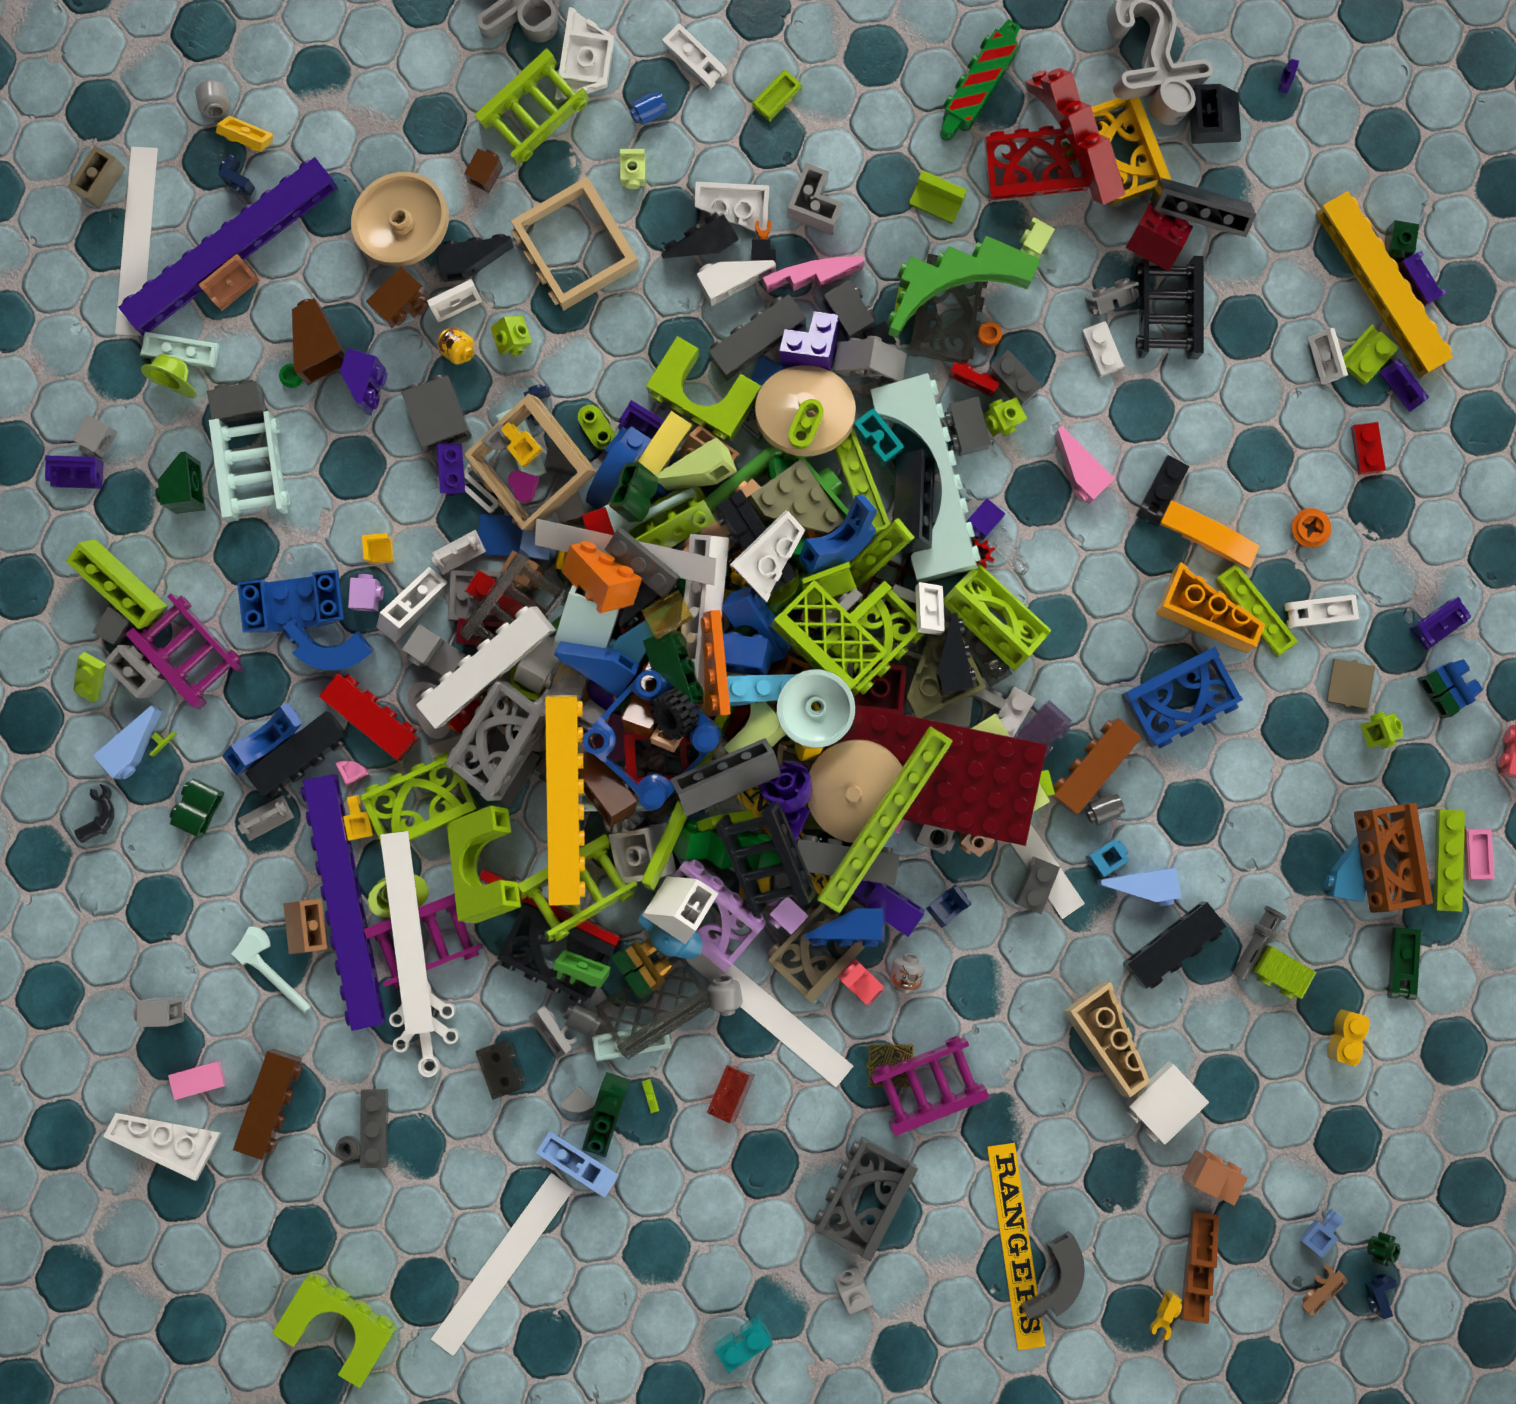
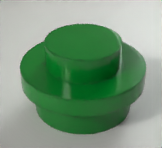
[279,363,303,388]

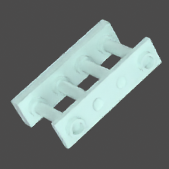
[209,411,290,522]

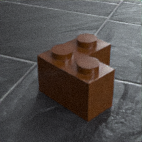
[366,266,430,328]

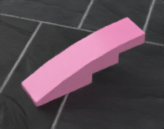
[763,256,865,293]

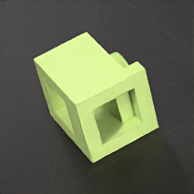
[620,149,646,189]
[1020,217,1055,258]

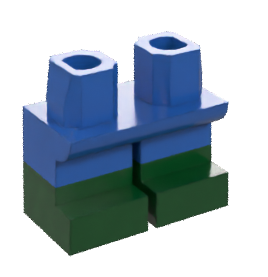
[1417,659,1483,719]

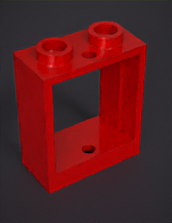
[624,732,692,785]

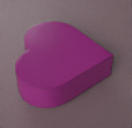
[508,470,540,503]

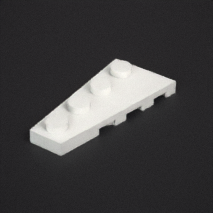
[103,1113,222,1181]

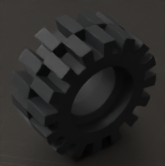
[650,689,699,740]

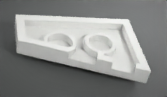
[695,182,769,233]

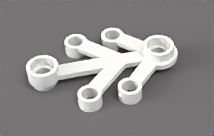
[389,980,460,1077]

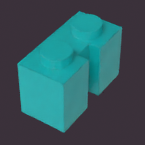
[853,408,904,468]
[714,1315,772,1373]

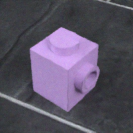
[348,574,384,612]
[765,897,808,934]

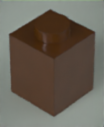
[464,148,503,193]

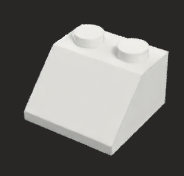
[609,823,676,883]

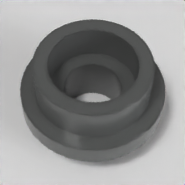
[335,1136,361,1162]

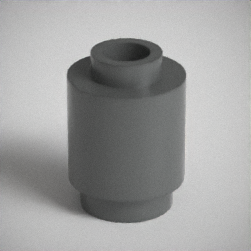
[1085,794,1125,826]
[563,1003,603,1036]

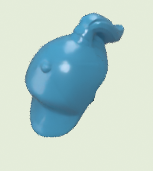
[638,909,703,959]

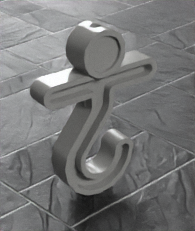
[477,0,559,43]
[1106,0,1213,126]

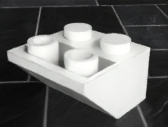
[642,876,719,944]

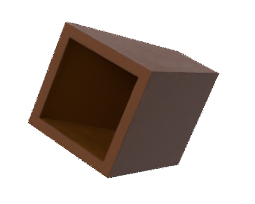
[292,298,346,385]

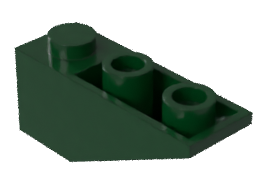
[643,629,704,704]
[582,1072,630,1157]

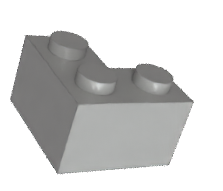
[787,163,843,235]
[833,336,907,384]
[402,624,467,679]

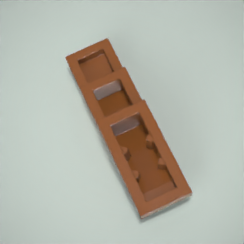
[1181,1212,1219,1324]

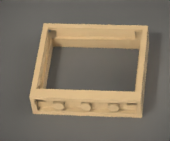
[511,176,639,311]
[464,394,597,532]

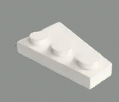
[730,510,805,602]

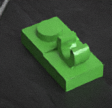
[553,950,611,988]

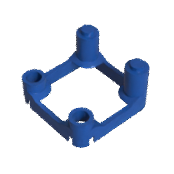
[583,669,721,810]

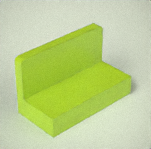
[909,170,967,224]
[800,562,857,605]

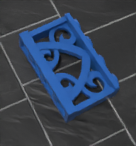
[1122,646,1243,749]

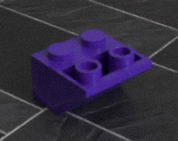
[340,348,388,415]

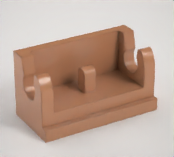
[199,254,259,311]

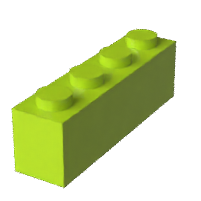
[66,539,168,629]

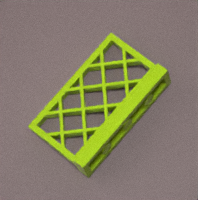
[770,580,888,690]

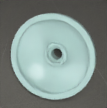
[777,669,855,747]

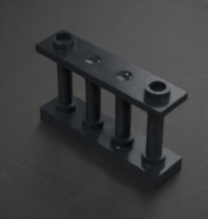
[1135,256,1204,360]
[716,800,816,917]

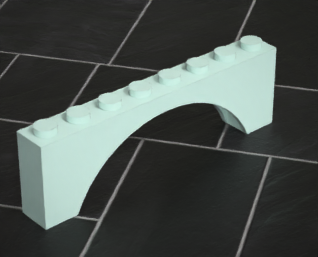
[870,373,981,583]

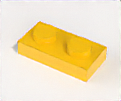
[216,116,273,152]

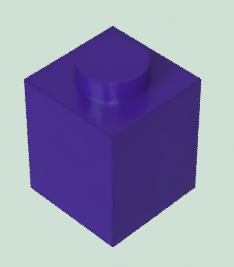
[966,498,1005,540]

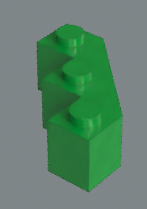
[672,819,780,870]

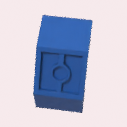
[237,569,344,633]

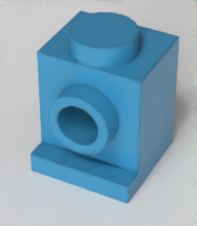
[1086,839,1129,877]

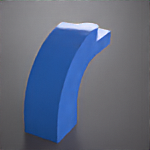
[585,426,652,510]
[798,494,877,575]
[283,618,375,670]
[222,703,302,776]

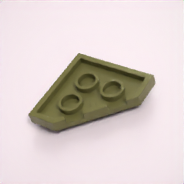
[747,459,844,536]
[906,622,987,718]

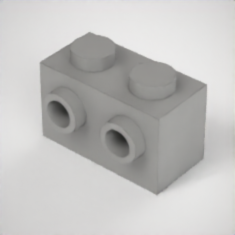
[104,645,167,698]

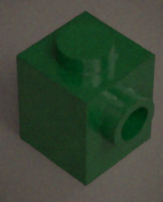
[1384,220,1419,262]

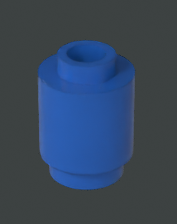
[629,92,668,126]

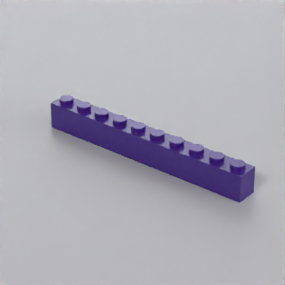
[118,157,338,337]
[301,774,387,1031]

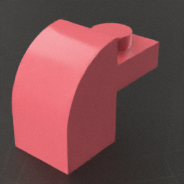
[837,958,885,1006]

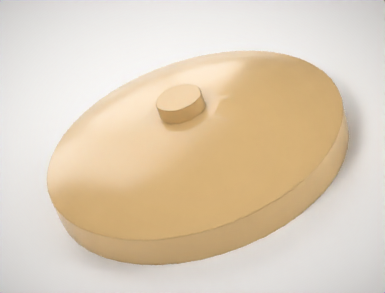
[351,172,449,267]
[755,365,856,456]
[808,740,903,843]

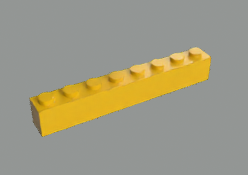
[1316,191,1453,378]
[545,695,585,905]

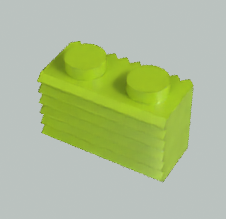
[1252,946,1317,1000]

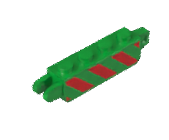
[940,19,1021,141]

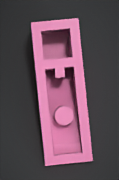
[1055,426,1115,504]

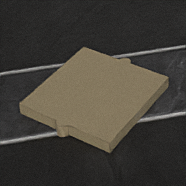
[1326,659,1375,709]

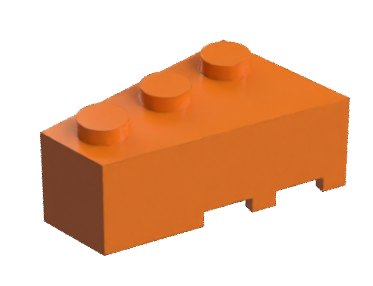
[562,541,642,614]

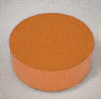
[976,321,1002,348]

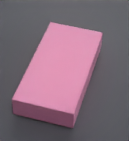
[1464,829,1495,880]
[168,1061,226,1100]

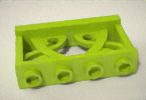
[943,563,1051,671]
[818,581,926,697]
[360,752,480,847]

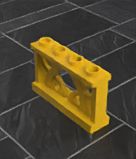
[1092,97,1171,207]

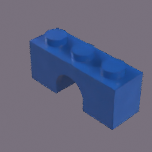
[722,586,790,663]

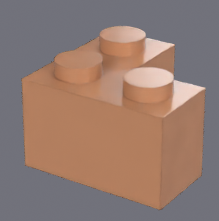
[1182,1150,1248,1206]

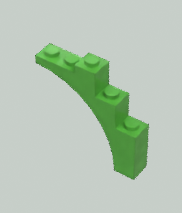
[886,236,1041,338]

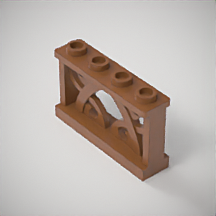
[1354,803,1433,913]

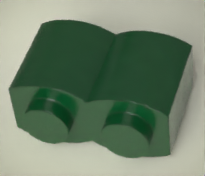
[609,462,658,522]
[170,778,225,838]

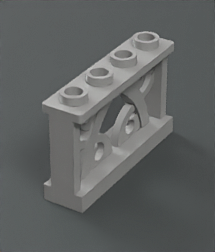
[445,681,546,801]

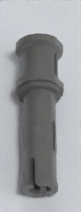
[1232,906,1286,981]

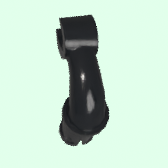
[74,784,114,843]

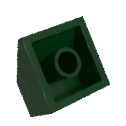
[155,451,205,514]

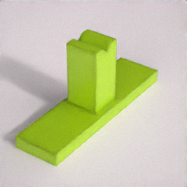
[149,731,177,757]
[642,1079,660,1113]

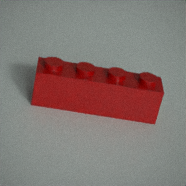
[319,673,420,761]

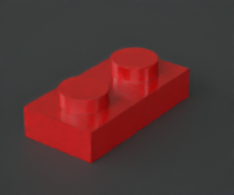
[948,362,999,397]
[1351,422,1386,475]

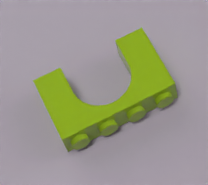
[646,336,762,442]
[446,806,521,923]
[272,1274,397,1388]

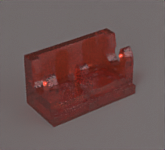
[707,1065,755,1123]

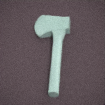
[603,487,696,534]
[231,926,311,1013]

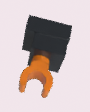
[751,220,776,263]

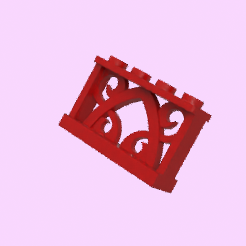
[984,126,1089,201]

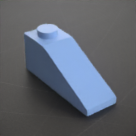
[93,706,162,779]
[1097,868,1181,906]
[536,1131,619,1197]

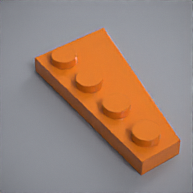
[700,610,731,716]

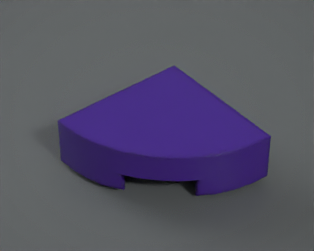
[1278,59,1299,94]

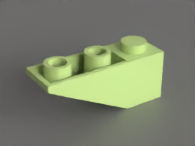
[656,438,737,490]

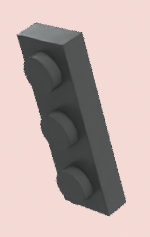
[604,528,680,598]
[360,1089,388,1168]

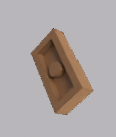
[1301,1264,1348,1318]

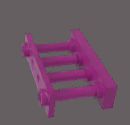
[126,593,244,709]
[363,893,484,989]
[870,1036,990,1137]

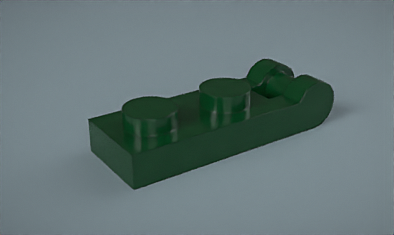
[1387,927,1421,1000]

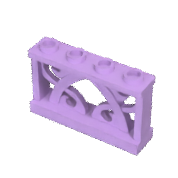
[672,860,767,972]

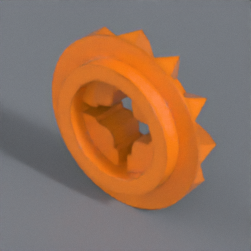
[1290,508,1332,548]

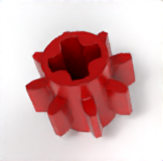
[973,539,995,569]

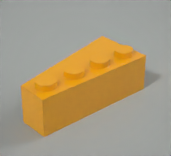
[1155,562,1265,654]

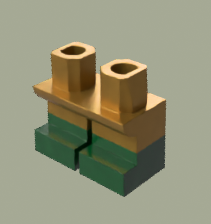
[611,939,674,1000]

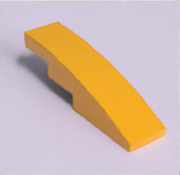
[1160,500,1260,569]

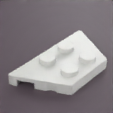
[555,7,615,103]

